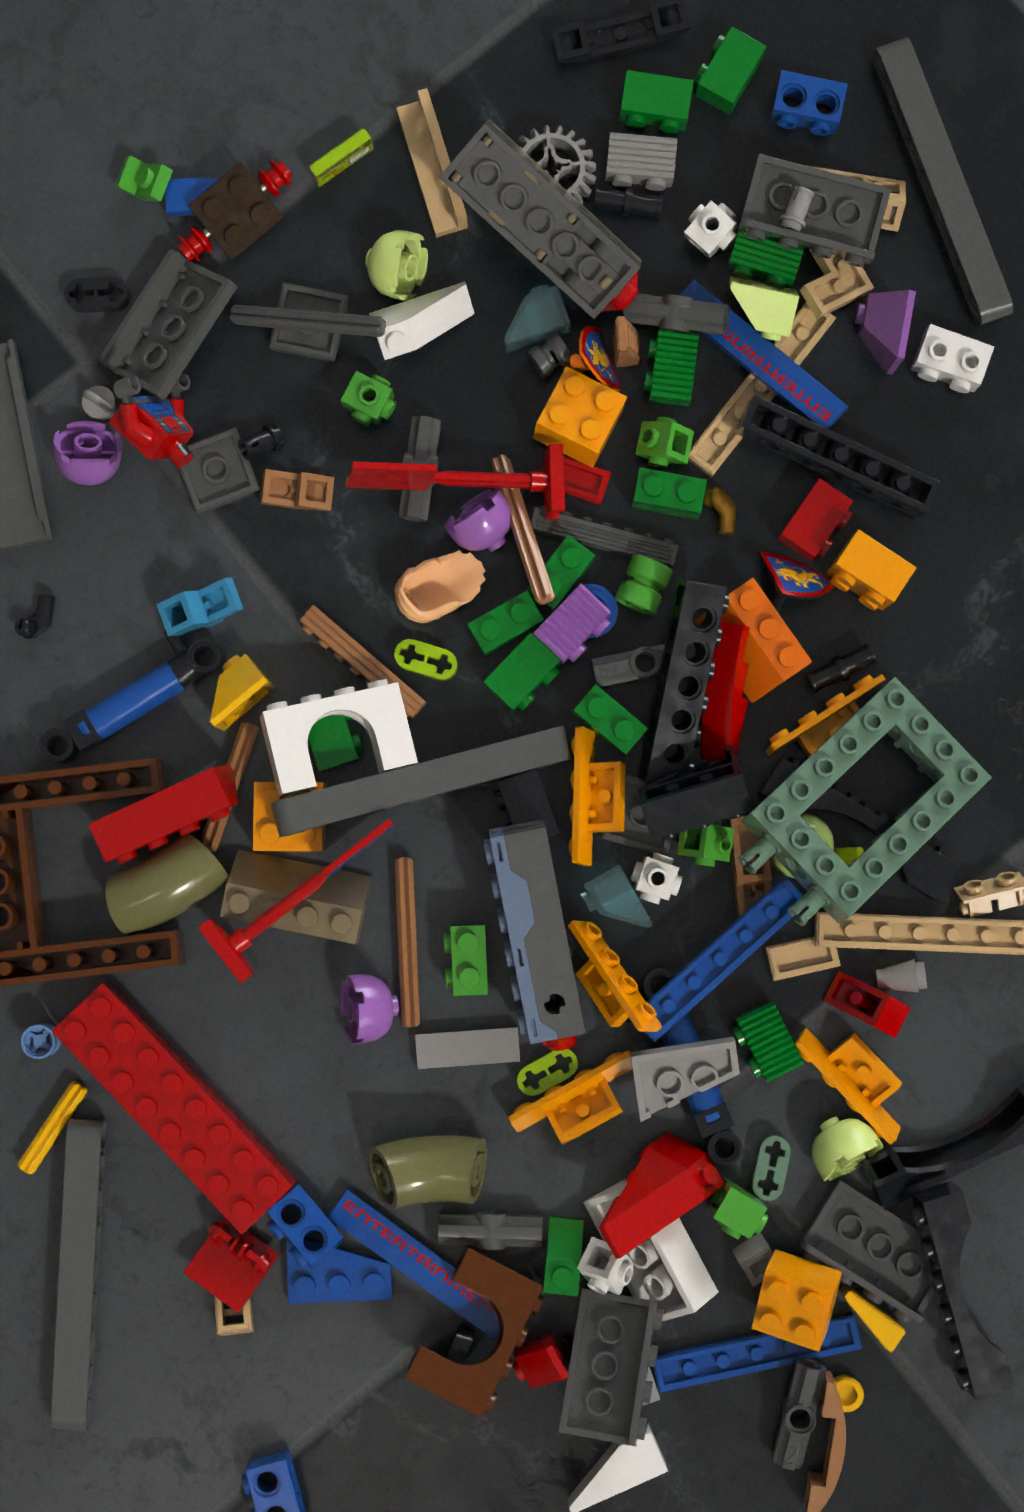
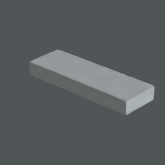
[415,1026,520,1069]

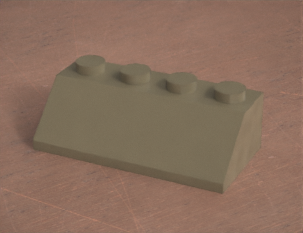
[220,849,372,944]

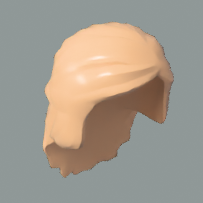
[394,550,486,623]

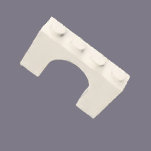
[259,679,418,797]

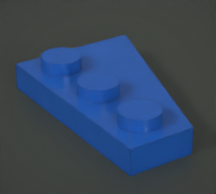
[286,1238,393,1304]

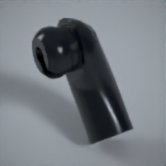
[15,594,56,639]

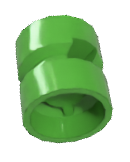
[614,554,673,616]

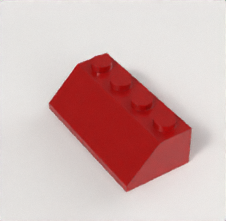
[88,764,239,865]

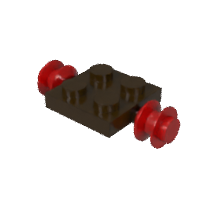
[177,159,293,263]

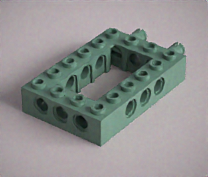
[738,677,992,926]

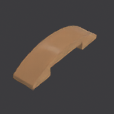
[803,1371,846,1512]

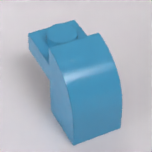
[156,577,244,636]

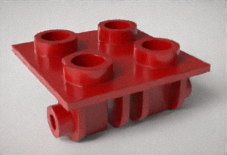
[183,1216,280,1313]

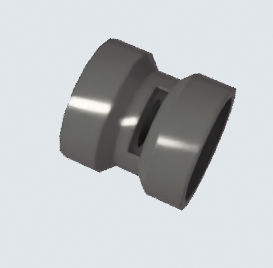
[526,332,572,380]

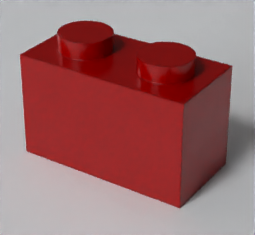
[777,478,853,562]

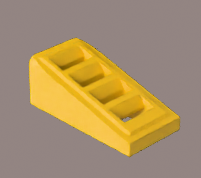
[840,1284,906,1353]

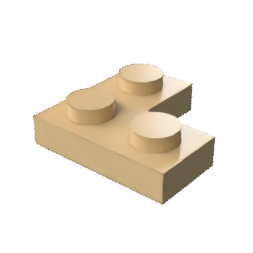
[800,249,874,319]

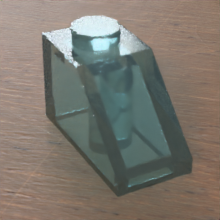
[504,284,570,353]
[580,865,653,928]

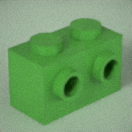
[444,924,488,996]
[707,1177,768,1240]

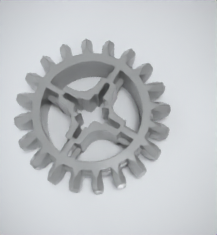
[519,124,596,205]

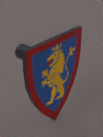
[758,551,835,611]

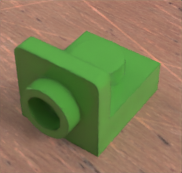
[116,156,173,202]

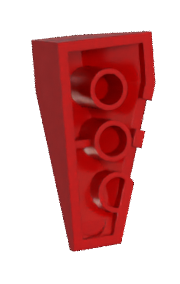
[599,1131,725,1259]

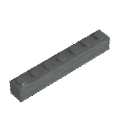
[531,506,679,568]

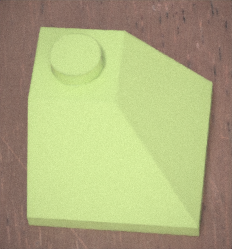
[729,276,799,341]

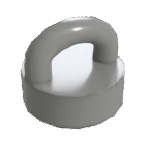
[82,386,117,421]

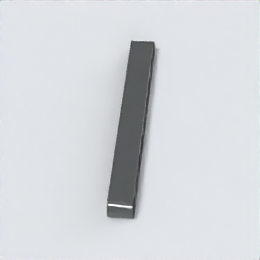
[873,37,1013,326]
[270,726,573,838]
[51,1118,107,1432]

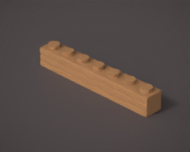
[299,605,427,719]

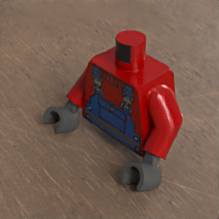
[109,373,193,468]

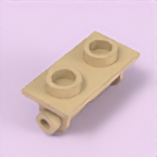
[953,872,1024,918]

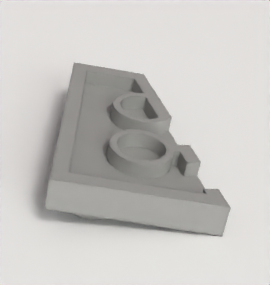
[630,1036,740,1122]

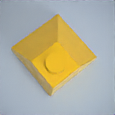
[210,654,276,731]

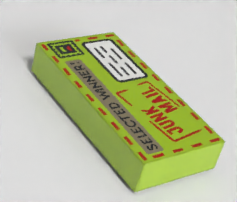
[309,128,373,187]

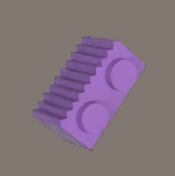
[533,583,611,664]

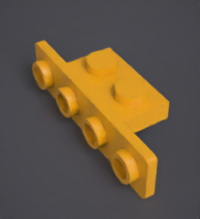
[765,674,886,757]
[568,726,626,866]
[568,920,662,1032]
[795,1028,902,1145]
[508,1051,632,1145]

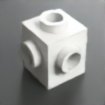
[684,201,737,259]
[630,852,683,905]
[577,1237,634,1295]

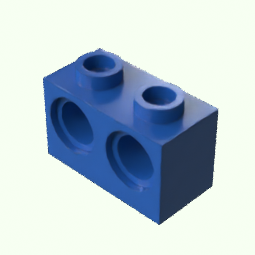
[769,70,848,136]
[266,1184,344,1269]
[242,1450,306,1512]

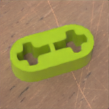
[394,639,458,681]
[517,1049,578,1096]

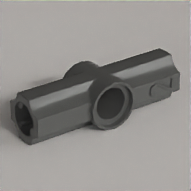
[623,294,730,335]
[399,416,441,522]
[591,643,696,688]
[438,1210,543,1250]
[771,1358,827,1471]

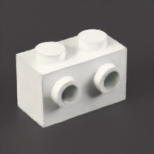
[910,324,994,393]

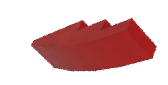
[701,622,750,762]

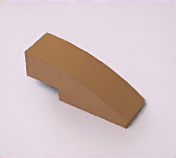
[730,816,772,919]

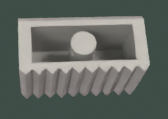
[605,132,678,191]

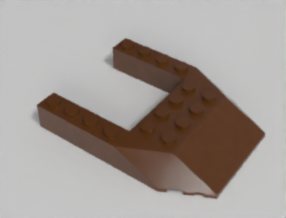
[0,758,186,987]

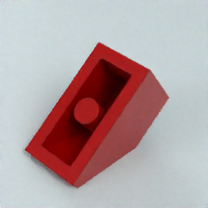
[823,970,911,1038]
[512,1330,569,1388]

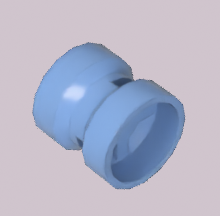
[21,1022,62,1059]

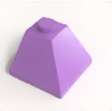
[855,290,916,375]

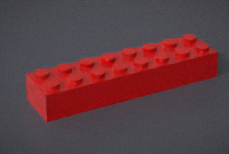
[52,981,297,1235]

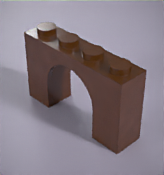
[402,1248,544,1418]

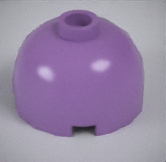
[53,421,123,486]
[444,488,511,552]
[340,974,399,1045]

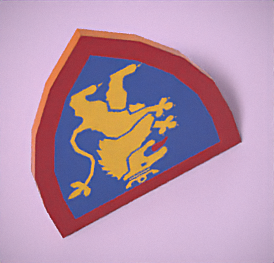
[563,326,621,391]

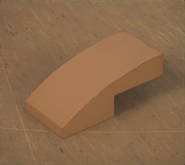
[259,469,335,511]

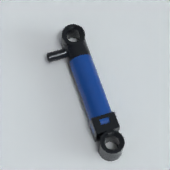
[39,630,225,764]
[626,967,742,1166]

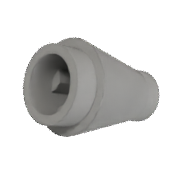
[876,959,927,993]

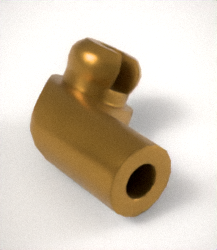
[703,487,737,535]

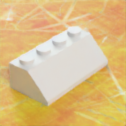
[583,1179,718,1321]

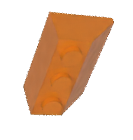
[694,578,812,704]

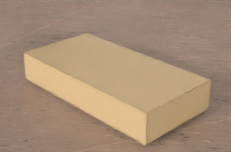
[765,936,841,981]

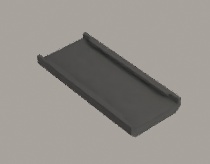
[0,339,54,551]

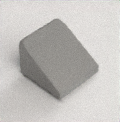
[732,1233,773,1287]

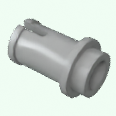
[779,186,815,232]

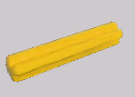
[17,1081,87,1175]

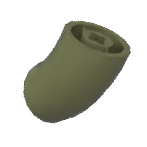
[105,834,228,936]
[368,1135,488,1211]

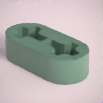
[751,1134,791,1201]

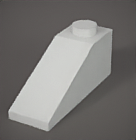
[369,281,475,360]
[568,1423,668,1512]

